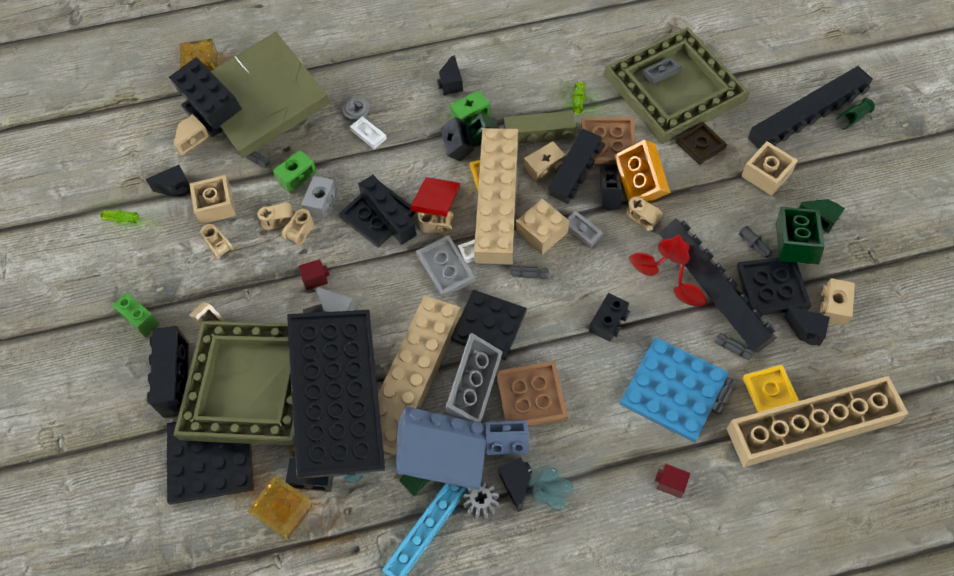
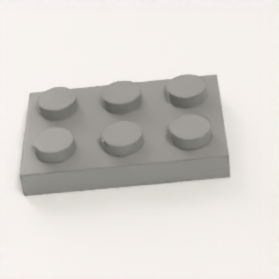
[416,235,475,298]

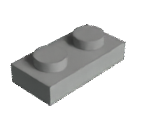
[567,211,603,248]

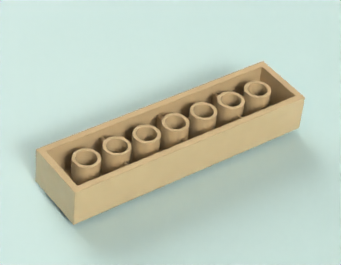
[474,128,518,264]
[378,295,461,455]
[727,376,909,467]

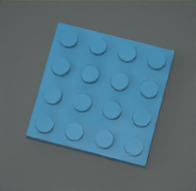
[620,337,729,443]

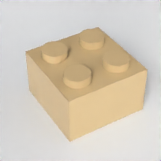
[741,142,798,196]
[190,175,236,224]
[516,199,569,255]

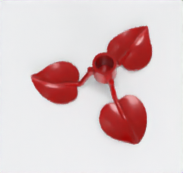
[628,234,707,306]

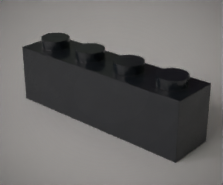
[548,129,604,204]
[358,174,417,245]

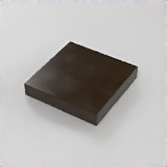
[676,122,727,165]

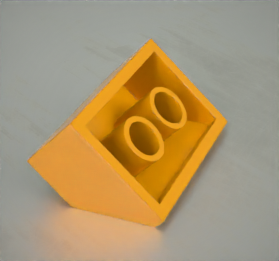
[614,140,671,203]

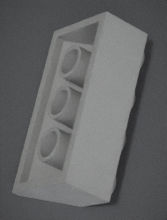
[445,333,503,423]

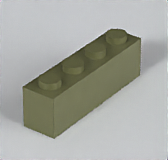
[504,111,576,143]

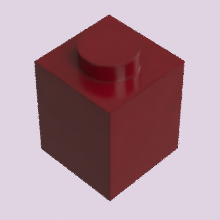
[299,259,330,290]
[655,464,690,498]

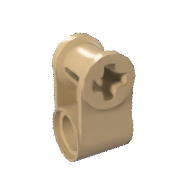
[626,197,663,231]
[258,202,294,230]
[282,209,314,246]
[418,211,453,234]
[200,224,234,260]

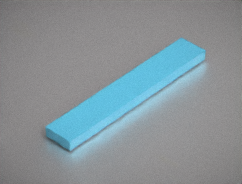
[382,483,467,576]

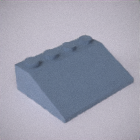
[396,406,486,490]

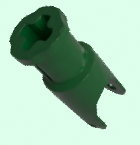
[836,98,875,130]

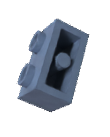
[485,420,529,455]

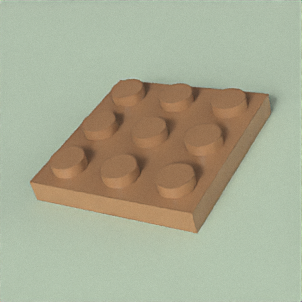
[581,117,636,164]
[496,361,568,427]

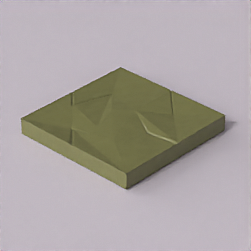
[604,27,750,144]
[211,31,330,159]
[173,321,295,446]

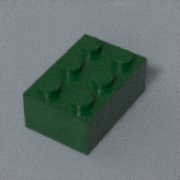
[776,207,825,265]

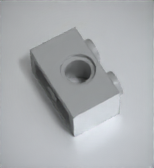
[301,176,338,219]

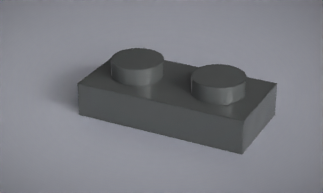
[643,57,681,85]

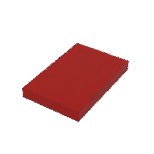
[411,177,460,217]

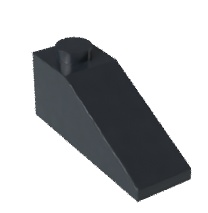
[600,165,622,211]

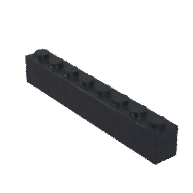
[748,66,873,149]
[659,218,777,353]

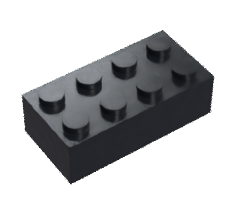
[169,57,242,130]
[147,326,189,418]

